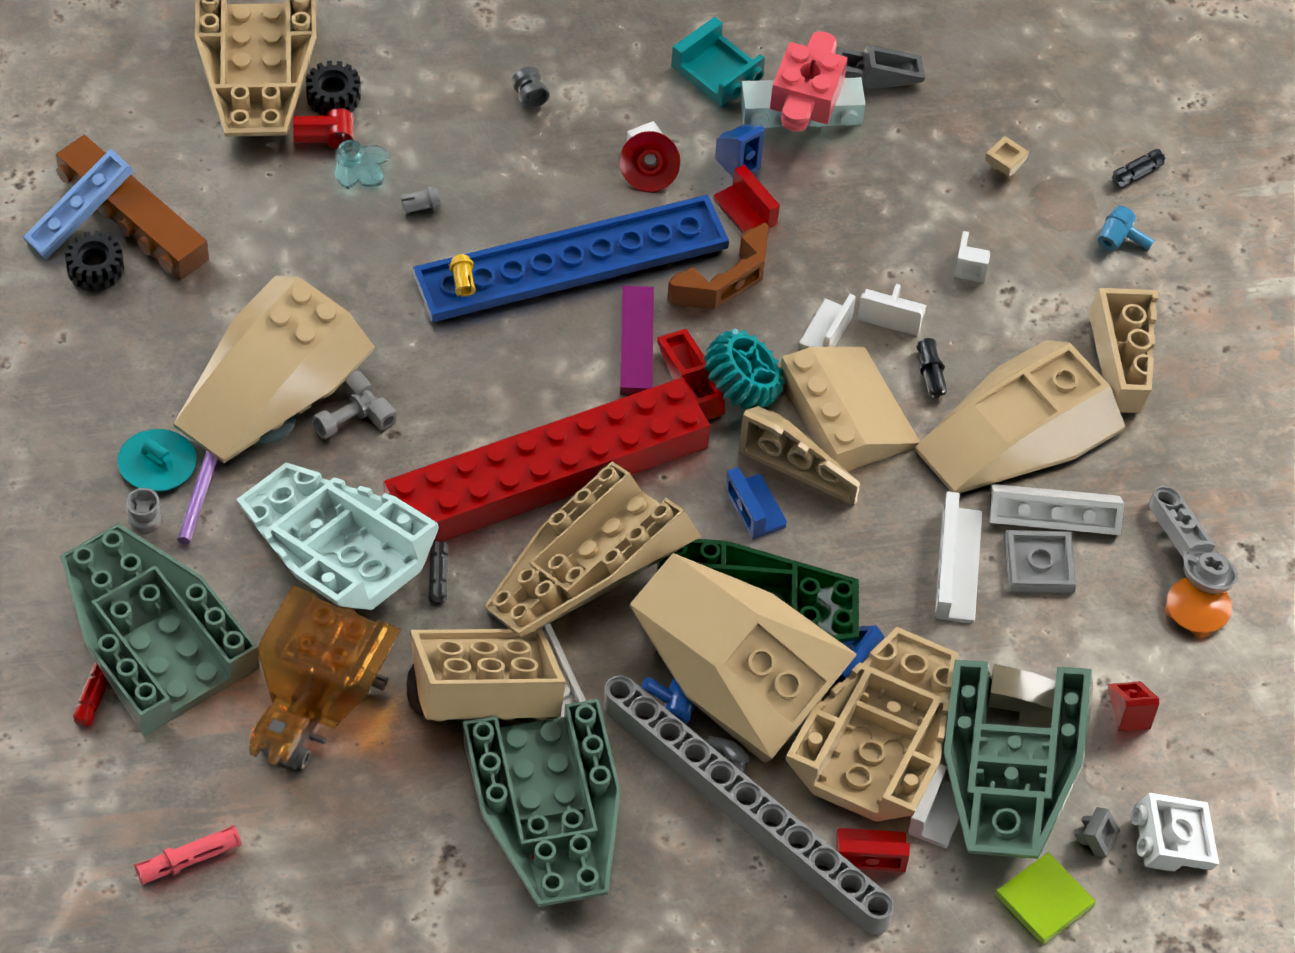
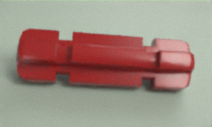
[73,663,108,727]

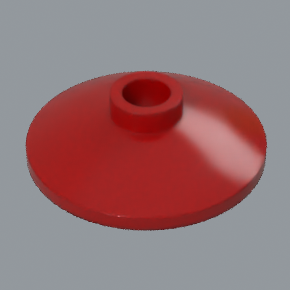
[619,131,681,192]

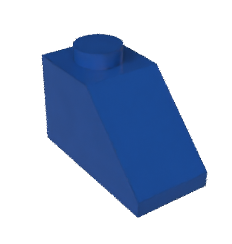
[715,125,765,178]

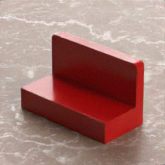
[713,165,780,234]
[836,828,910,872]

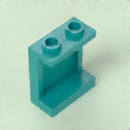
[671,17,765,107]

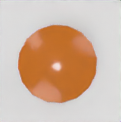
[1165,578,1232,638]

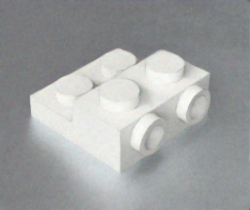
[1131,793,1219,872]

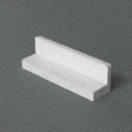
[989,484,1124,535]
[935,492,982,624]

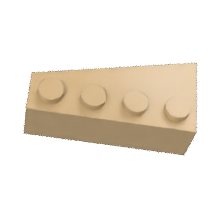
[1088,288,1159,413]

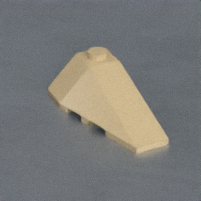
[738,406,860,505]

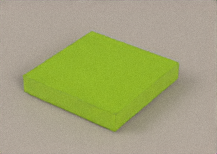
[995,852,1096,945]

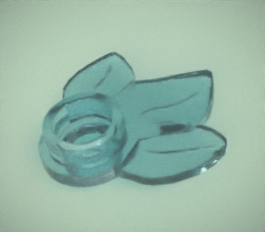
[335,140,391,189]

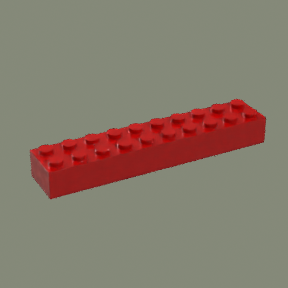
[383,377,711,542]

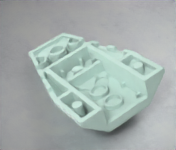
[236,462,439,610]

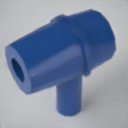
[642,677,695,724]

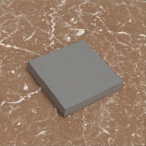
[1005,530,1076,593]

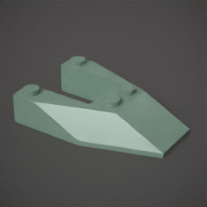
[944,660,1093,859]

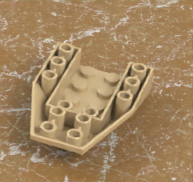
[484,461,701,638]
[629,553,857,763]

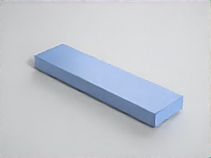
[22,148,134,260]

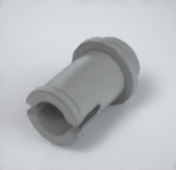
[400,186,441,214]

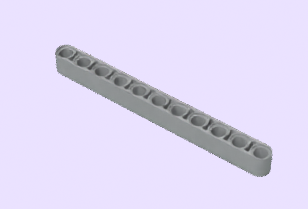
[603,675,894,935]

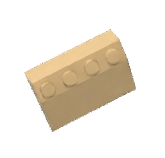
[780,347,920,472]
[410,629,566,721]

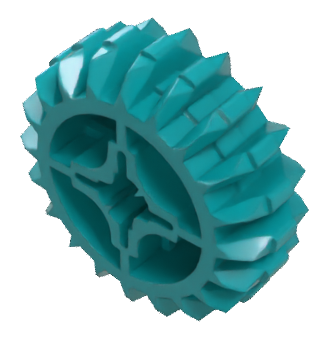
[703,328,785,411]

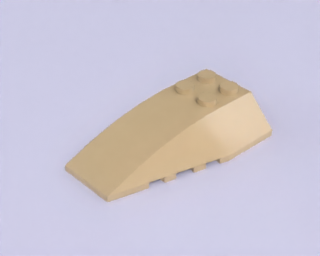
[174,276,374,463]
[785,627,958,822]

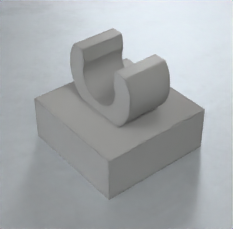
[1074,807,1120,858]

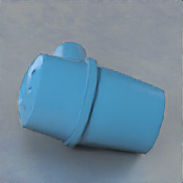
[1098,205,1155,251]

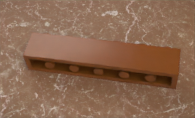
[56,134,209,280]

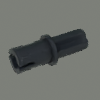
[916,338,947,398]

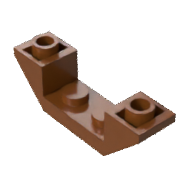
[667,222,769,309]

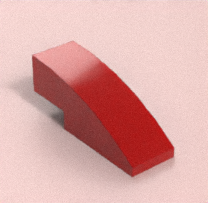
[657,329,726,420]

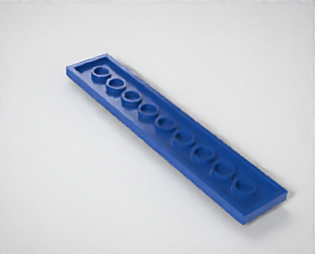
[413,194,729,322]

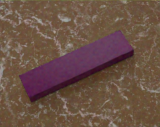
[620,286,654,394]

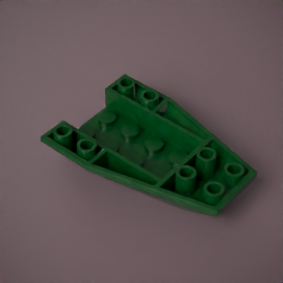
[654,539,859,654]

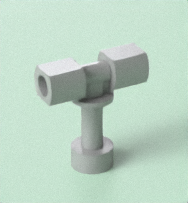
[312,370,397,439]

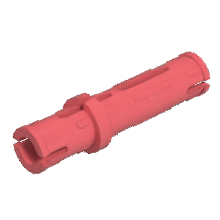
[134,825,242,886]

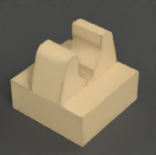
[985,136,1029,178]

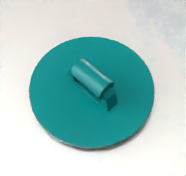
[117,429,197,492]

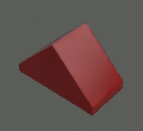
[1108,681,1159,732]

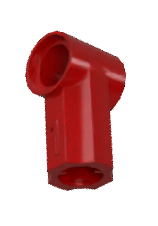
[293,108,354,150]

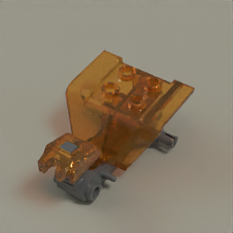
[249,585,401,769]

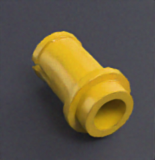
[449,254,476,297]

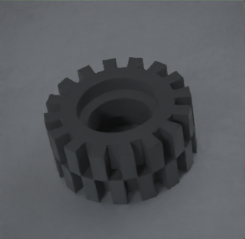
[306,61,361,116]
[65,231,124,291]

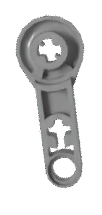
[1149,486,1238,594]

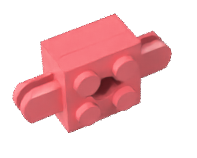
[770,31,848,132]

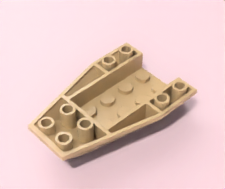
[195,0,317,137]
[915,340,1126,493]

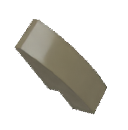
[988,664,1056,724]

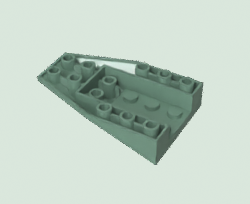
[61,523,260,736]
[462,699,621,907]

